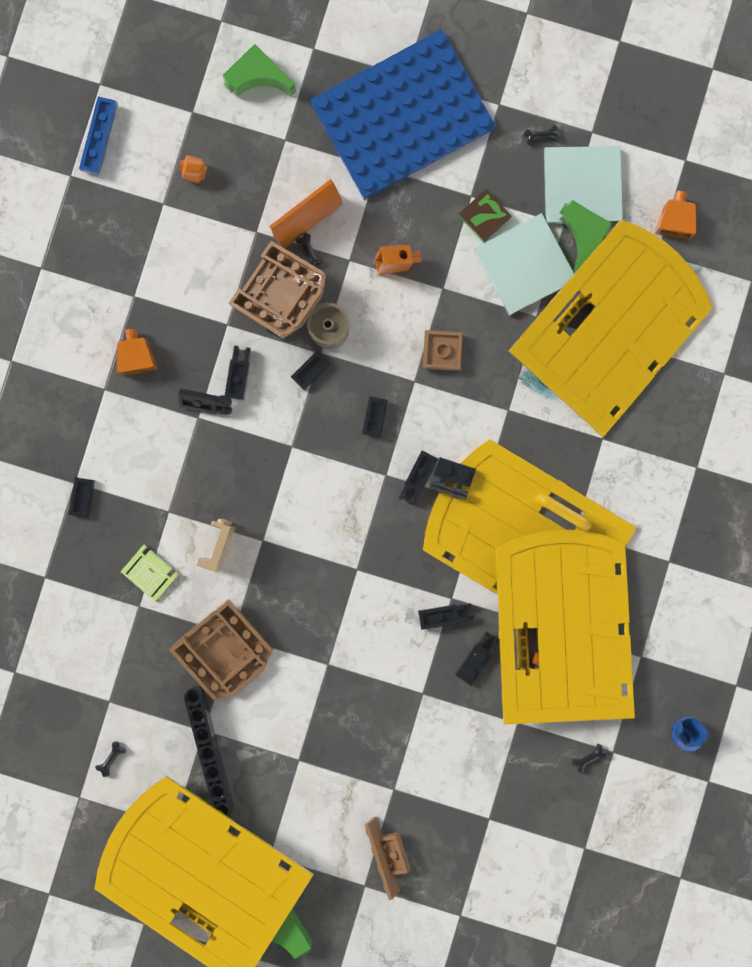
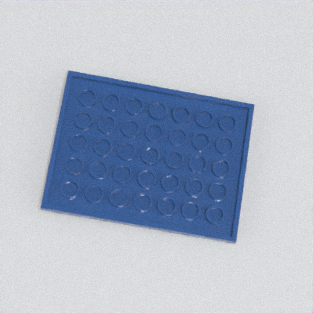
[310,29,496,200]

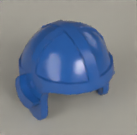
[671,717,708,752]

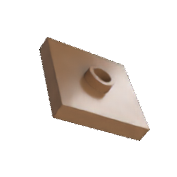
[423,330,463,371]

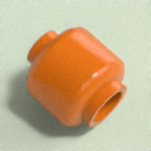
[178,155,207,183]

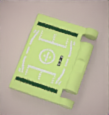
[121,544,179,602]

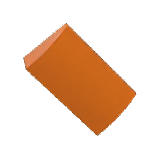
[269,179,343,248]

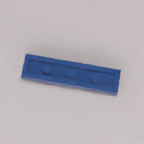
[79,96,118,176]

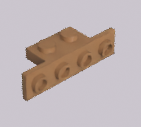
[365,817,411,900]

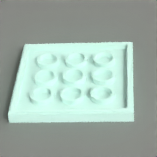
[544,146,623,224]
[474,213,574,316]

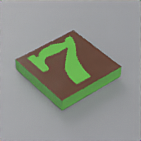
[458,189,512,243]

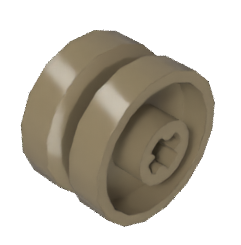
[307,302,350,349]

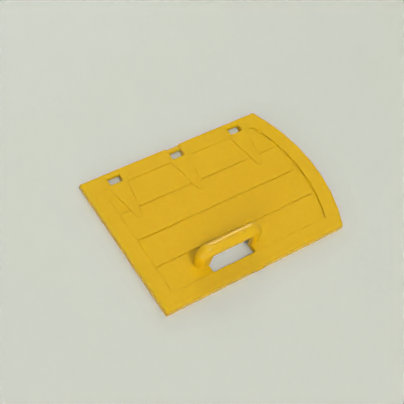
[508,220,713,437]
[423,439,637,595]
[495,530,635,725]
[95,776,313,967]

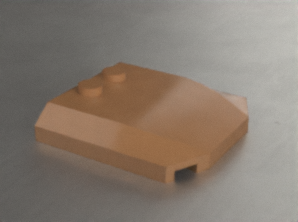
[228,241,326,339]
[169,599,273,700]

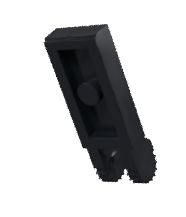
[225,345,251,400]
[178,388,232,415]
[399,450,438,506]
[418,603,474,630]
[455,631,500,686]

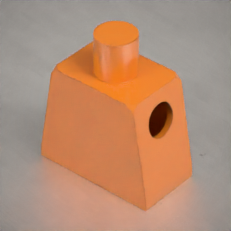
[655,191,696,239]
[375,245,422,275]
[117,329,157,375]

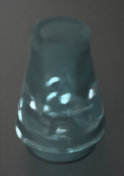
[519,369,547,395]

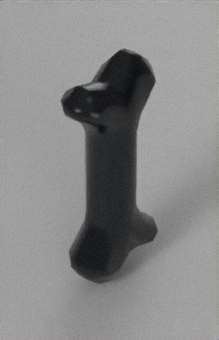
[524,124,561,146]
[296,233,323,267]
[95,741,126,777]
[572,744,608,774]

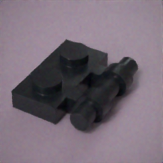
[429,457,476,500]

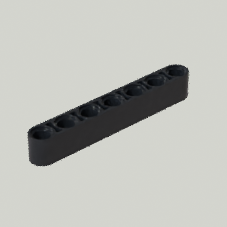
[184,686,234,817]

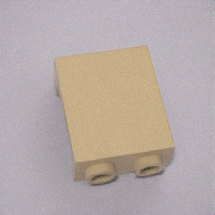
[196,518,236,572]

